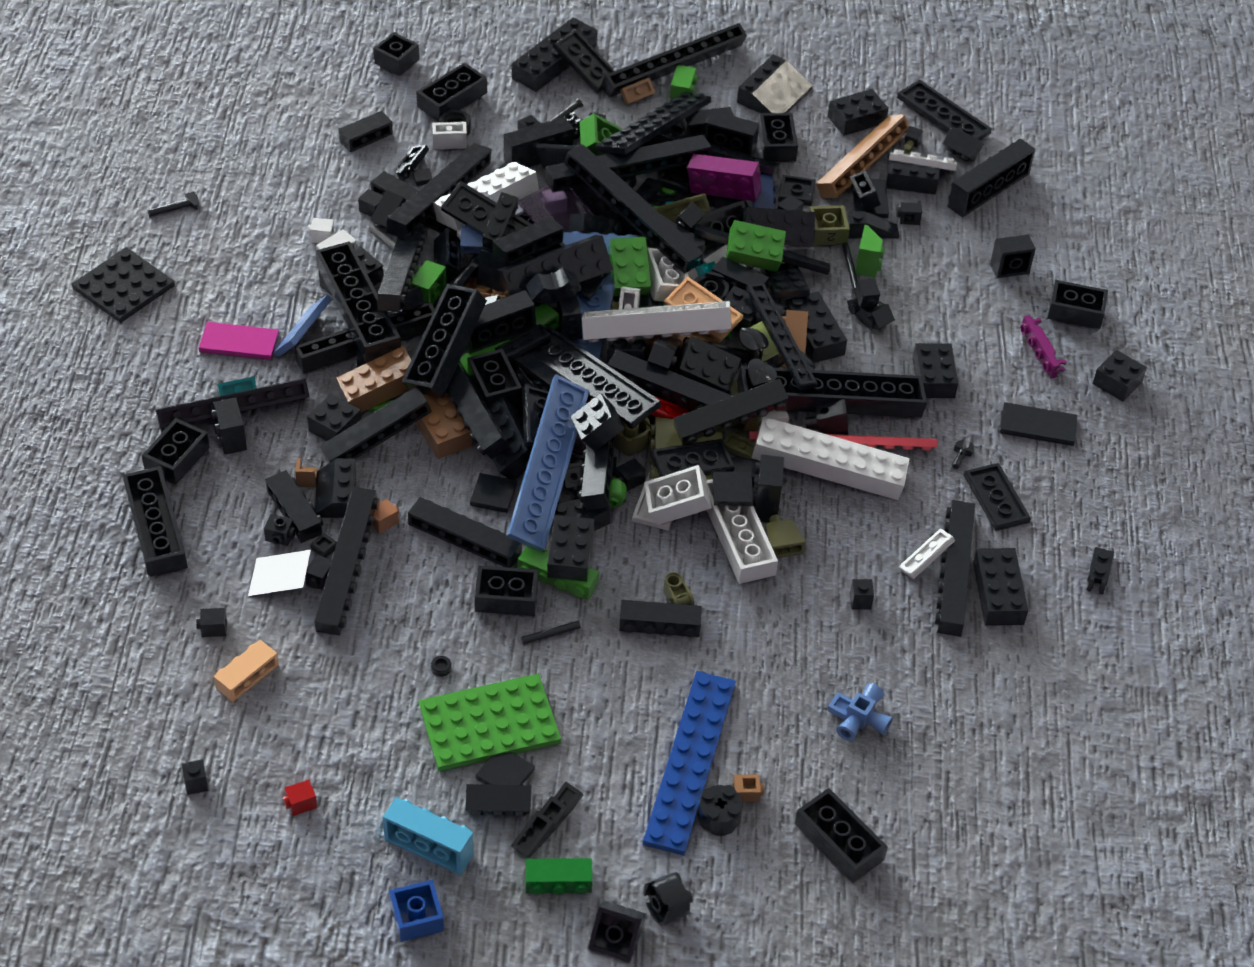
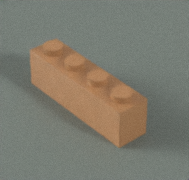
[779,310,808,369]

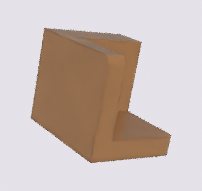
[295,458,318,487]

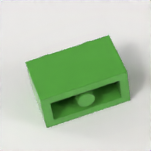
[670,65,698,98]

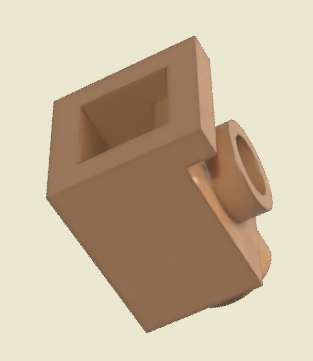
[732,774,764,802]

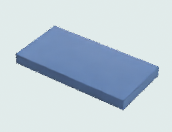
[273,294,332,358]

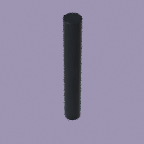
[521,620,581,645]

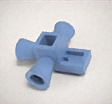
[827,683,893,741]

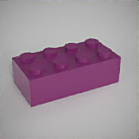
[687,154,762,202]

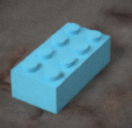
[383,797,474,875]

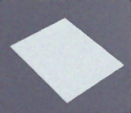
[248,550,311,596]

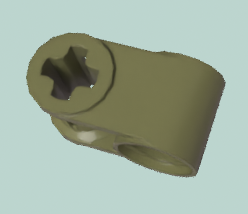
[663,572,694,605]

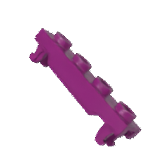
[1020,315,1067,379]

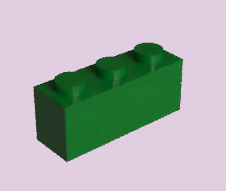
[526,858,592,895]

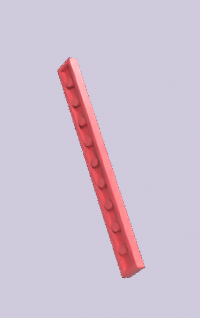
[748,431,938,451]

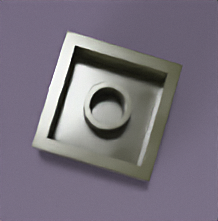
[809,205,849,245]

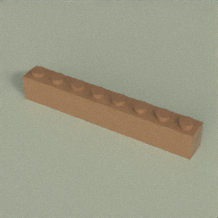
[816,115,909,198]

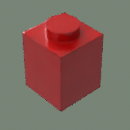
[282,779,318,816]

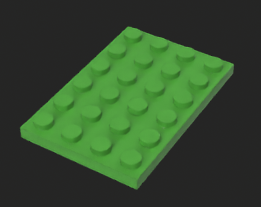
[418,673,561,772]

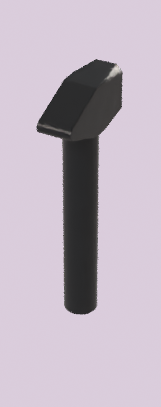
[147,191,199,217]

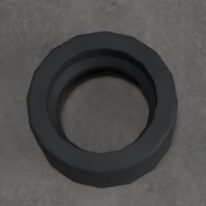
[439,110,471,136]

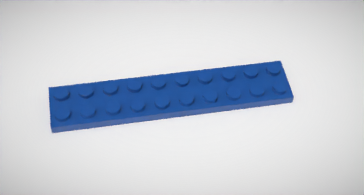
[643,671,736,856]

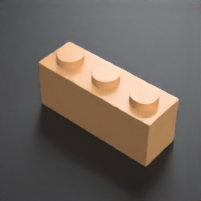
[214,639,279,702]

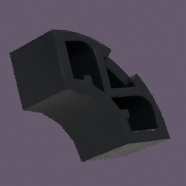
[526,267,581,304]
[846,297,895,329]

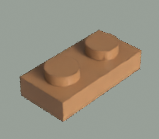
[620,78,656,105]

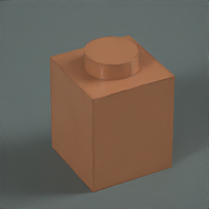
[373,499,399,534]

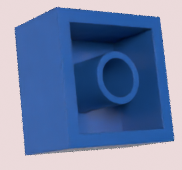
[389,880,444,942]

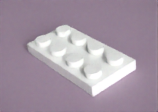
[889,149,957,171]

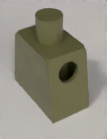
[765,514,805,558]

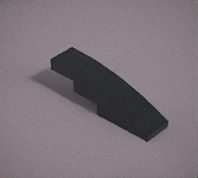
[511,781,584,858]

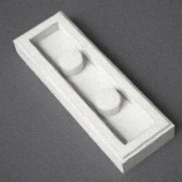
[899,529,955,579]

